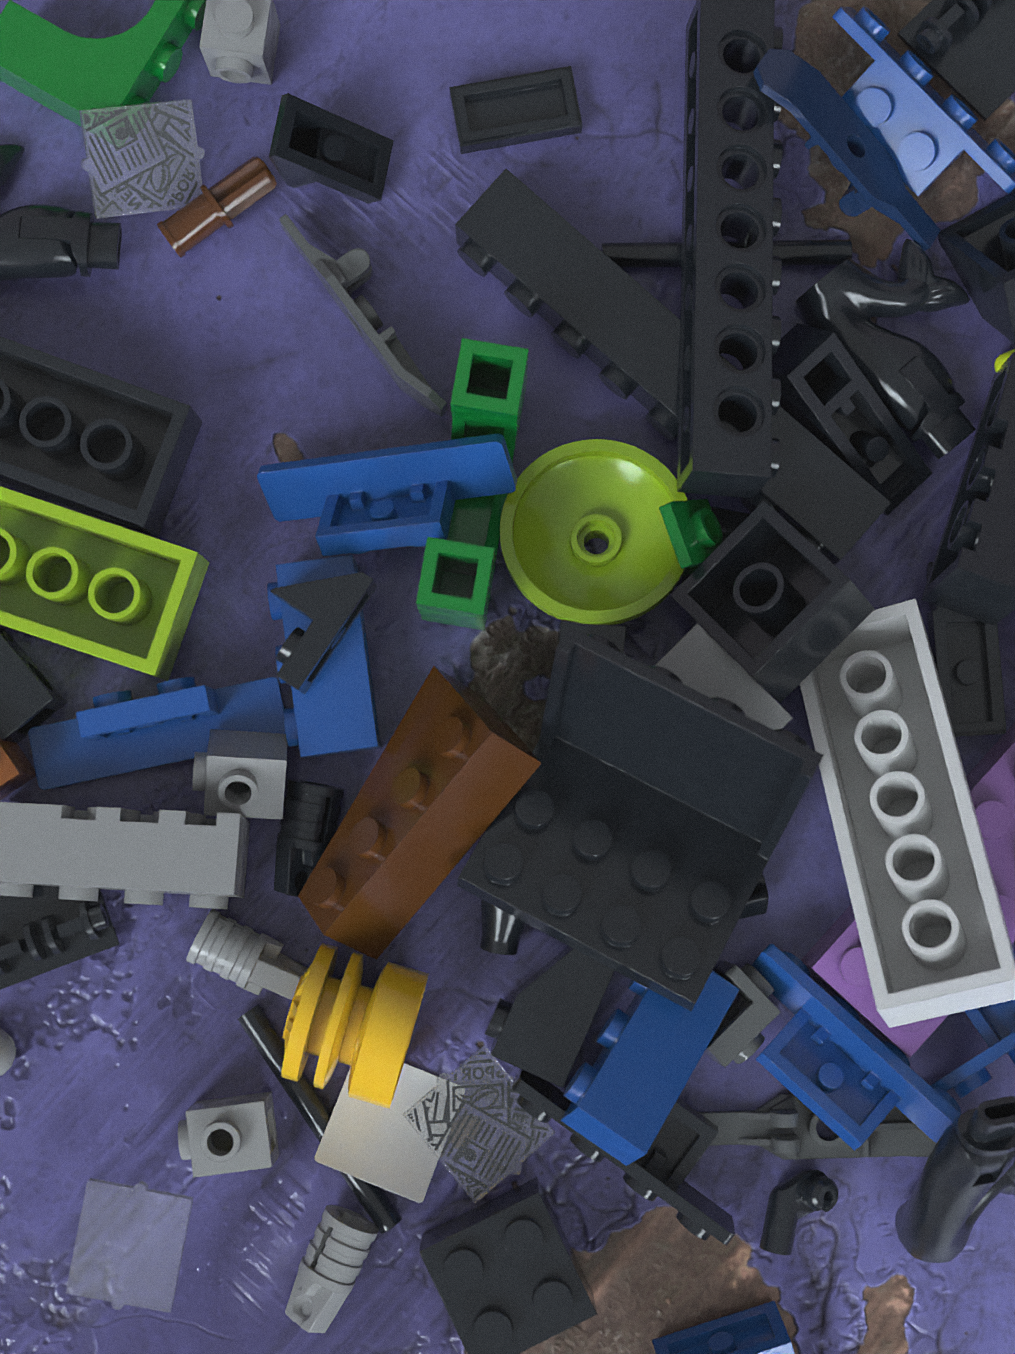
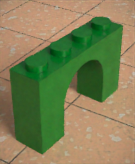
[0,0,207,149]
[416,338,529,631]

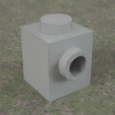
[199,0,281,85]
[192,729,287,819]
[178,1091,280,1178]

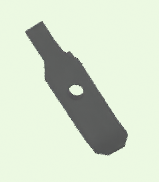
[279,214,448,417]
[699,1093,936,1160]

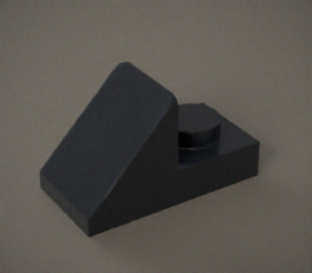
[269,93,394,204]
[270,572,377,694]

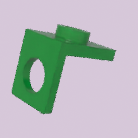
[659,499,723,579]

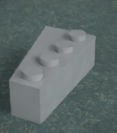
[0,802,250,910]

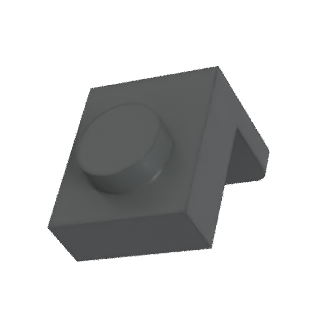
[705,961,781,1067]

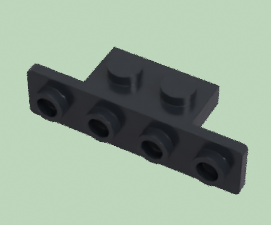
[512,1069,735,1245]

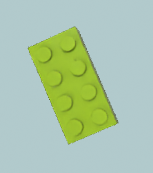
[0,486,210,681]

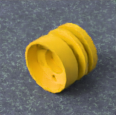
[281,943,429,1109]

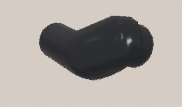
[759,1170,839,1255]

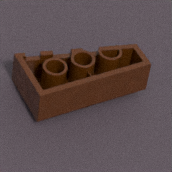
[298,666,542,960]

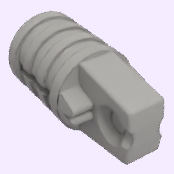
[186,909,308,1000]
[285,1205,379,1333]

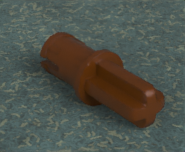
[157,156,277,258]

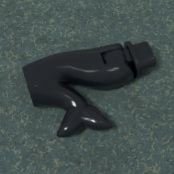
[0,144,122,281]
[795,239,976,459]
[895,1096,1015,1263]

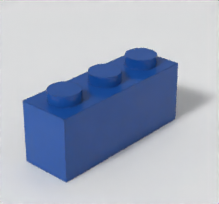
[267,554,382,758]
[560,971,740,1166]

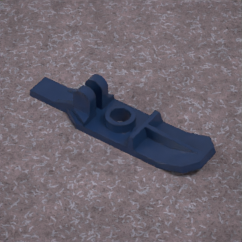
[753,49,940,251]

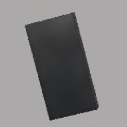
[449,66,583,154]

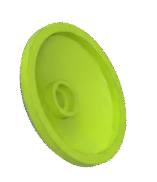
[500,439,688,625]

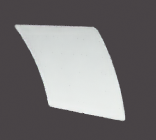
[315,1063,464,1203]

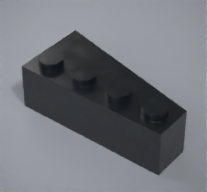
[921,352,1015,626]

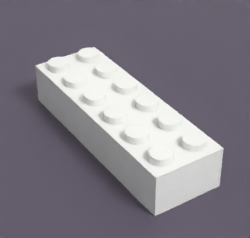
[800,598,1015,1028]

